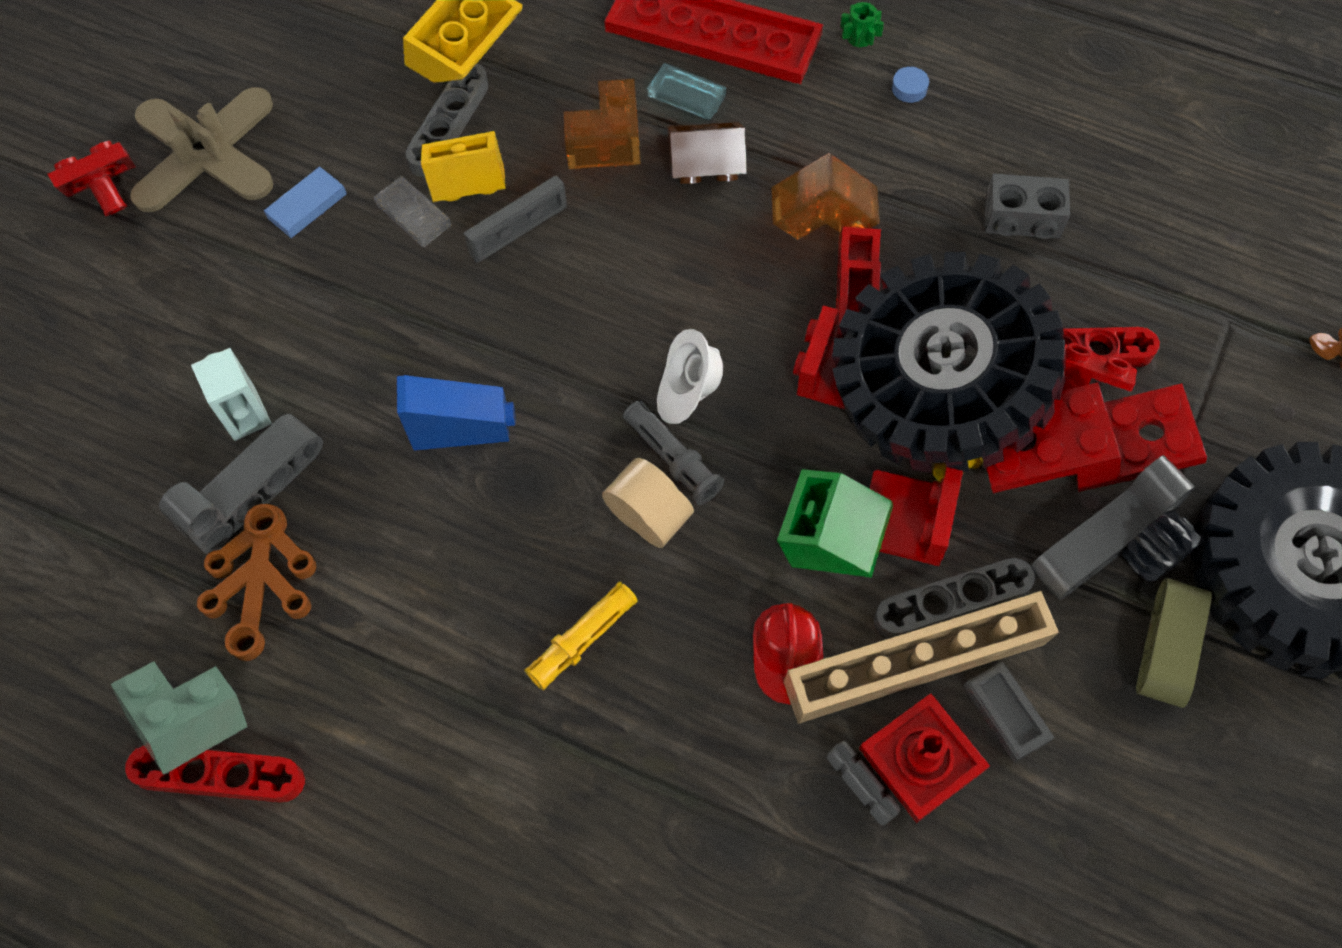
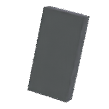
[963,661,1055,763]

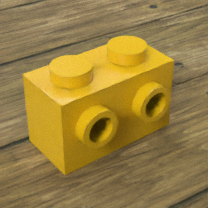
[421,131,505,202]

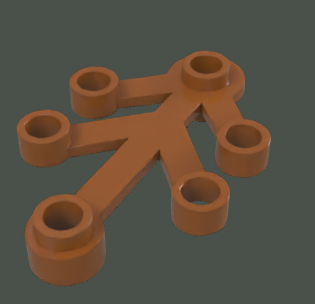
[197,504,317,661]

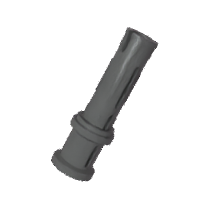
[623,401,724,505]

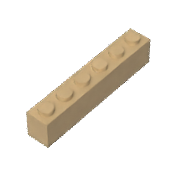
[783,591,1059,724]

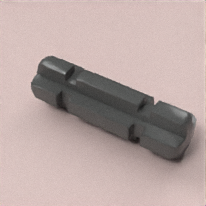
[827,741,900,825]

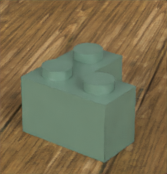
[111,661,248,775]

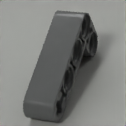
[159,414,323,554]
[1031,455,1196,600]

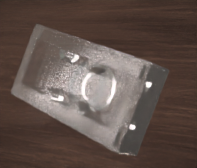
[373,176,451,247]

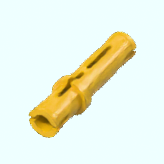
[524,582,638,690]

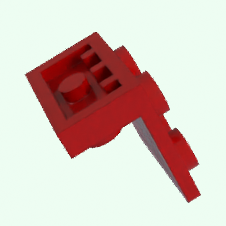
[869,467,963,566]

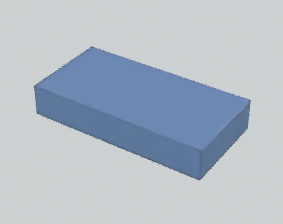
[264,167,347,238]

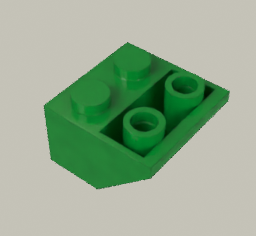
[777,469,893,578]

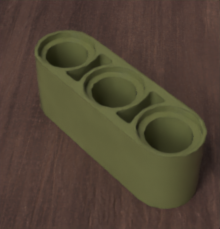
[1136,577,1212,708]

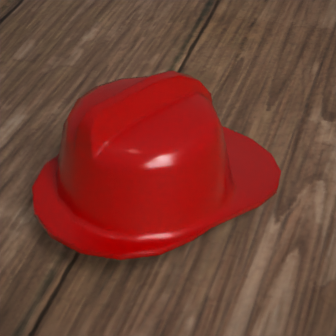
[753,603,823,705]

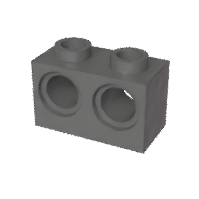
[985,174,1070,239]

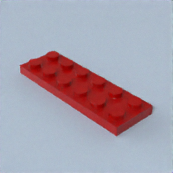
[605,0,823,85]

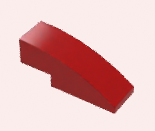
[836,227,881,336]

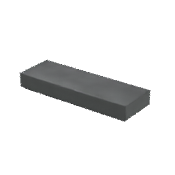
[464,175,567,263]

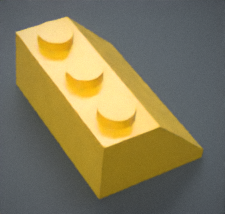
[403,0,523,83]

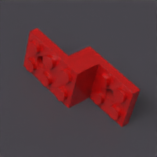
[986,382,1207,493]

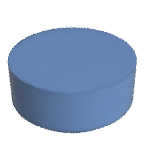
[892,67,929,103]

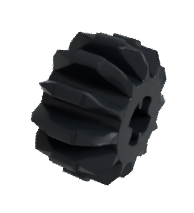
[1122,511,1201,582]

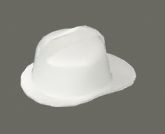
[657,329,723,424]

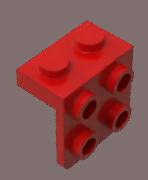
[793,305,845,409]

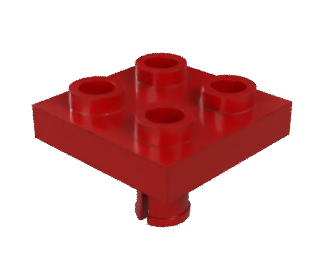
[47,141,136,216]
[859,693,990,823]

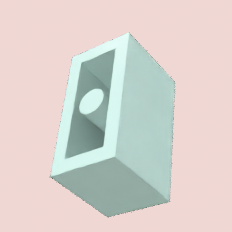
[191,348,272,441]

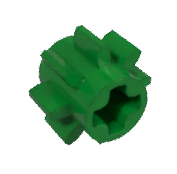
[840,2,884,47]

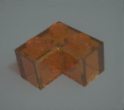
[564,79,640,169]
[772,153,880,239]

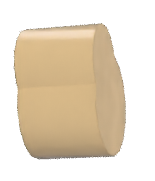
[602,458,694,548]

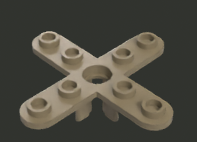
[131,87,273,212]

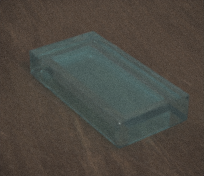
[648,63,726,120]

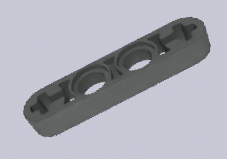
[405,63,488,177]
[874,558,1035,639]

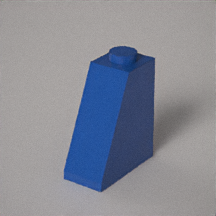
[397,375,516,450]

